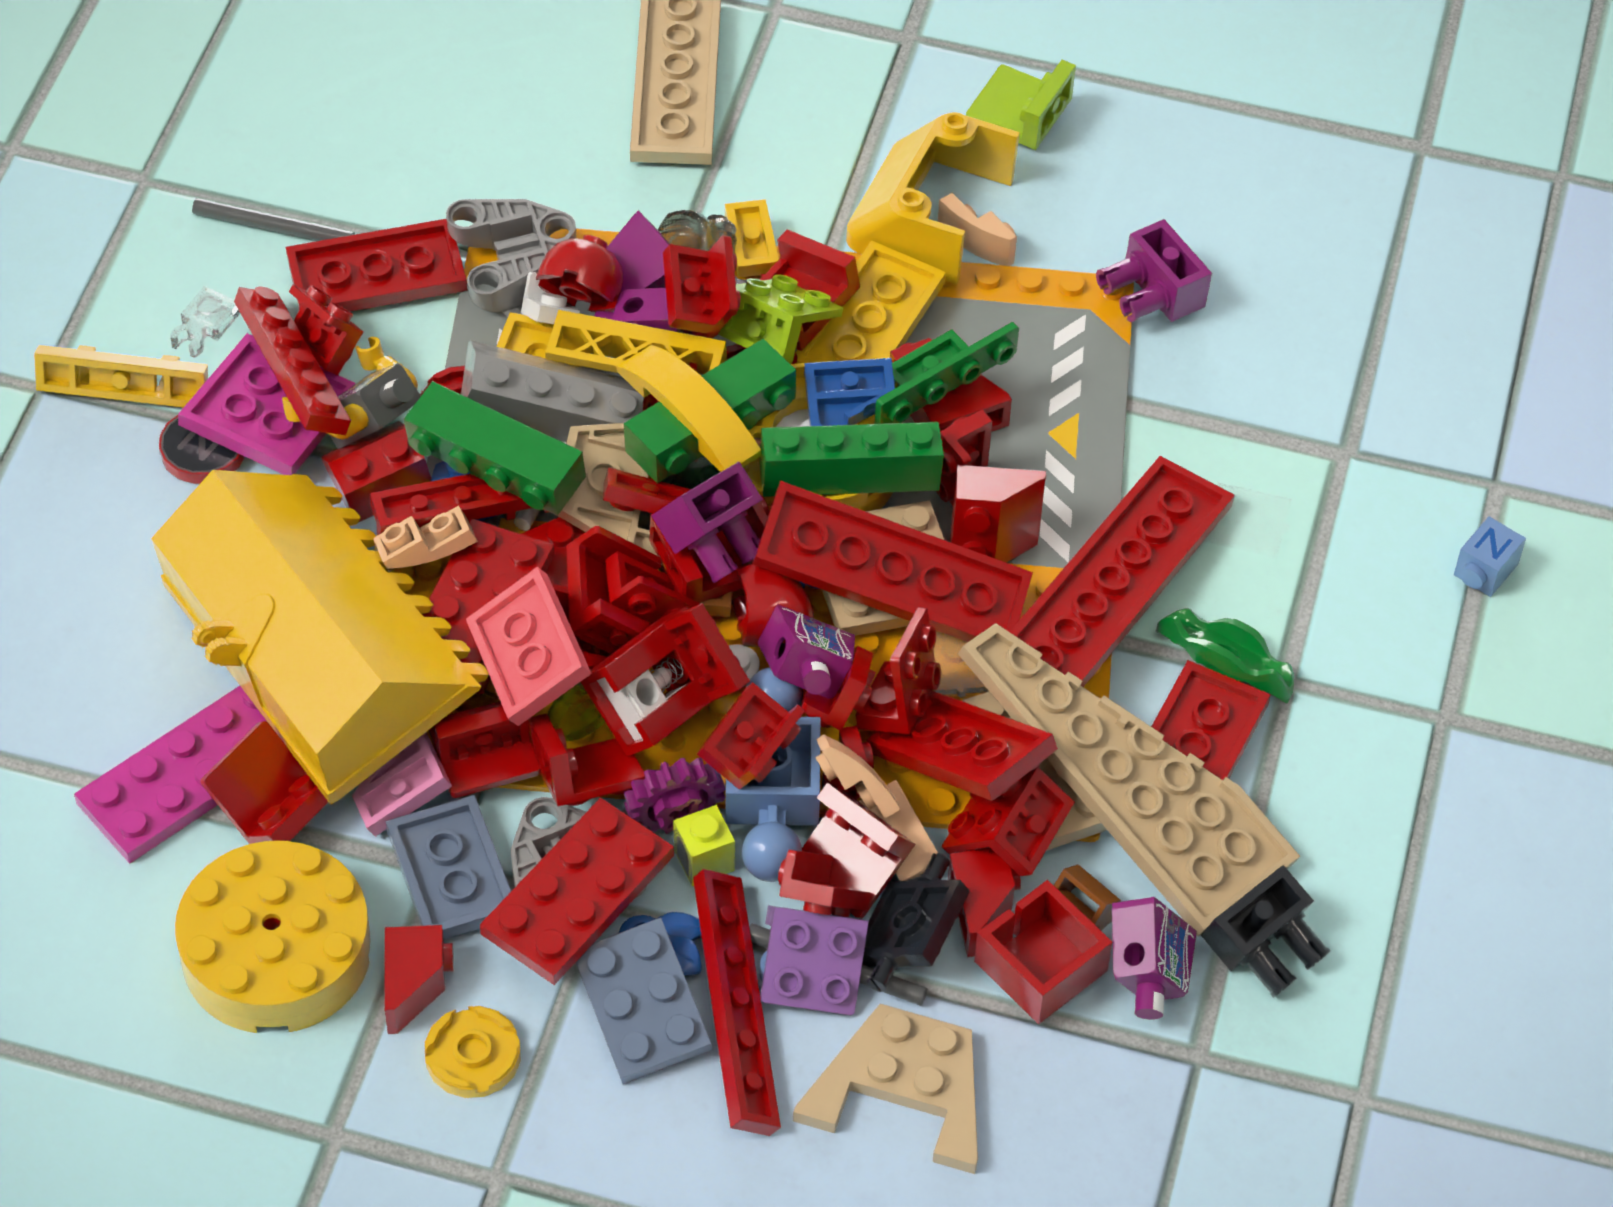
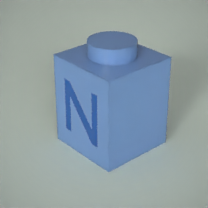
[1454,516,1526,597]

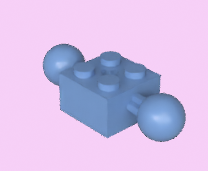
[726,667,820,882]

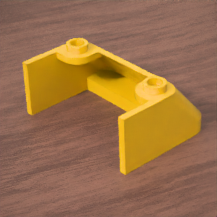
[846,112,1020,284]

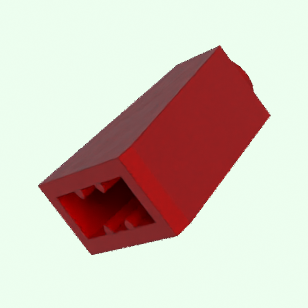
[890,338,1012,432]

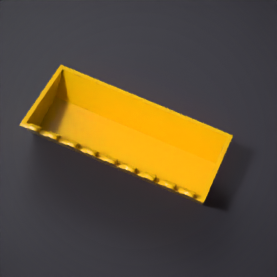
[151,470,489,805]

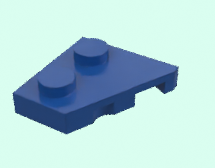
[804,358,895,426]

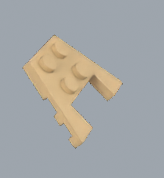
[558,423,698,574]
[793,1004,978,1174]

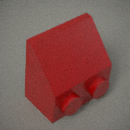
[320,421,432,523]
[950,465,1046,563]

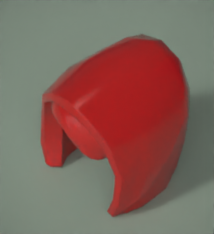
[732,564,814,647]

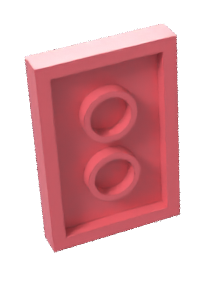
[466,567,592,726]

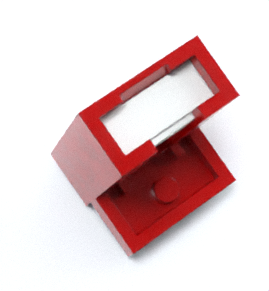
[581,603,750,757]

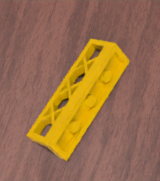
[545,310,727,376]

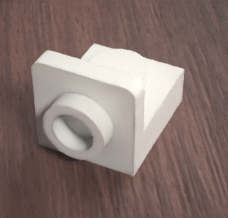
[521,272,580,324]

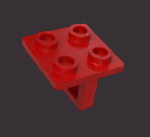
[663,235,741,339]
[428,701,540,798]

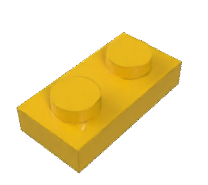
[725,199,779,277]

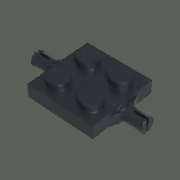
[862,853,970,992]

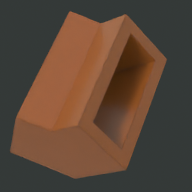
[1054,864,1121,931]

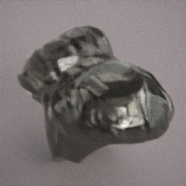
[658,210,737,253]

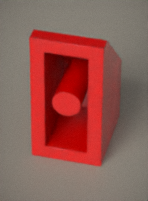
[948,848,1021,958]
[384,925,454,1034]

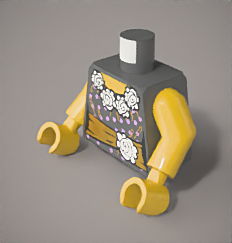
[282,336,421,449]

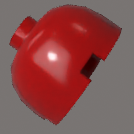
[536,235,623,313]

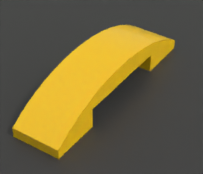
[617,345,761,472]

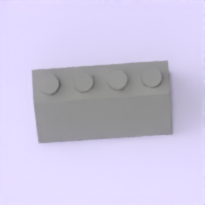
[461,340,644,442]

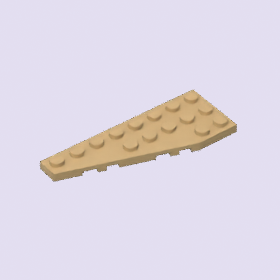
[958,623,1300,937]

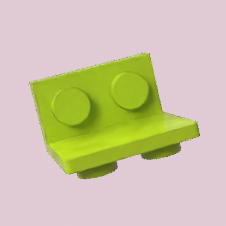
[966,59,1076,150]
[718,275,844,364]

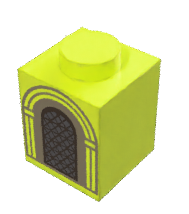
[673,805,735,886]

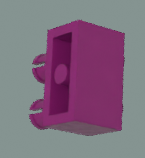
[1096,219,1212,322]
[651,462,763,583]

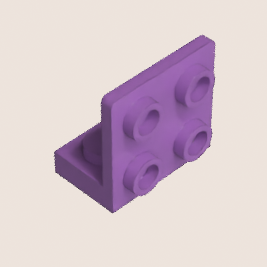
[760,905,868,1015]

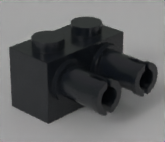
[1201,865,1331,998]

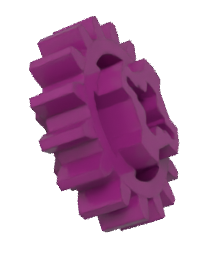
[624,758,726,834]

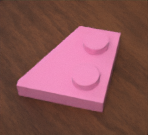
[352,732,452,837]

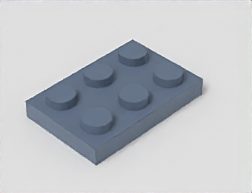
[386,795,511,939]
[576,917,713,1084]

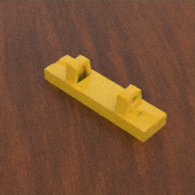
[34,345,208,408]

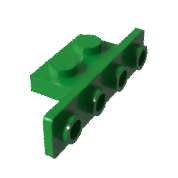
[874,322,1019,424]

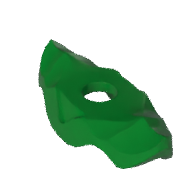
[1156,608,1294,704]

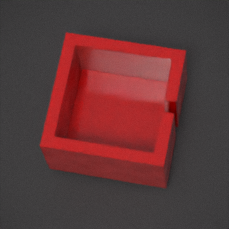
[974,880,1113,1024]

